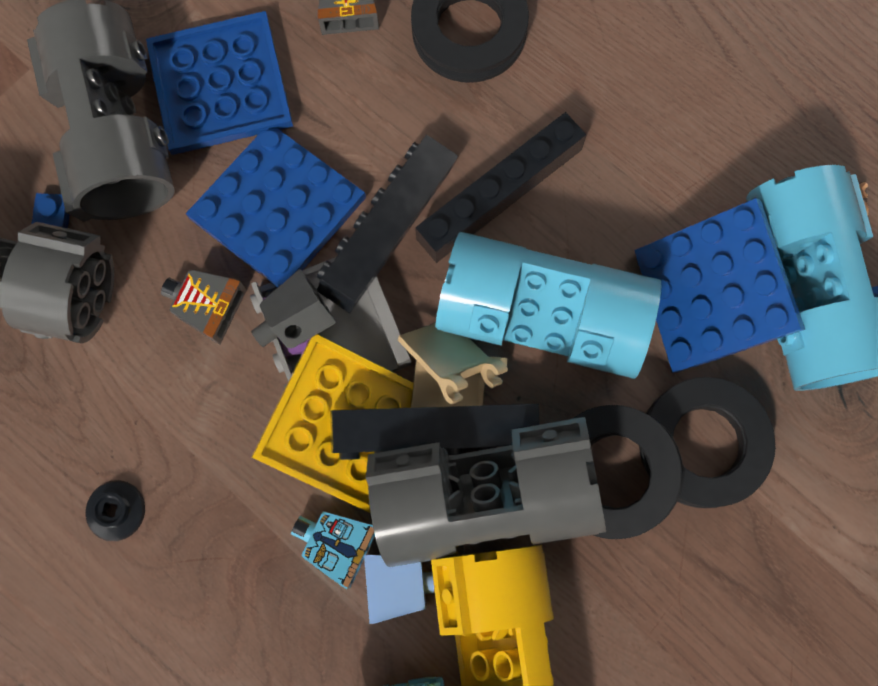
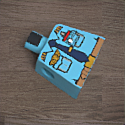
[291,511,375,589]

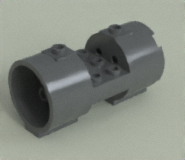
[27,0,174,222]
[0,222,114,343]
[366,417,606,567]

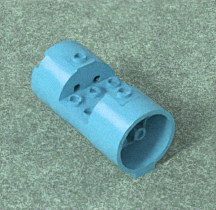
[746,165,878,391]
[436,232,661,379]

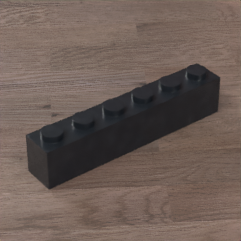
[415,112,586,263]
[316,134,458,313]
[330,404,540,460]

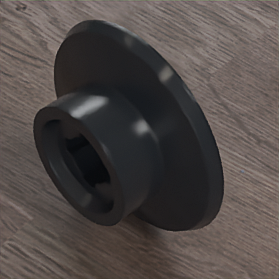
[85,480,145,541]

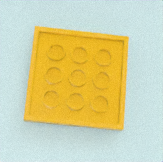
[251,334,414,513]

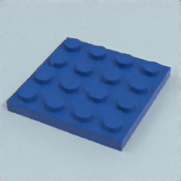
[146,11,293,155]
[185,127,366,287]
[634,198,805,373]

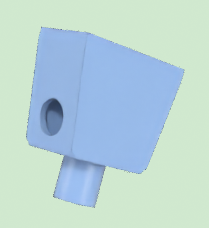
[364,555,435,624]

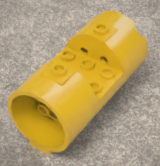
[431,545,554,686]

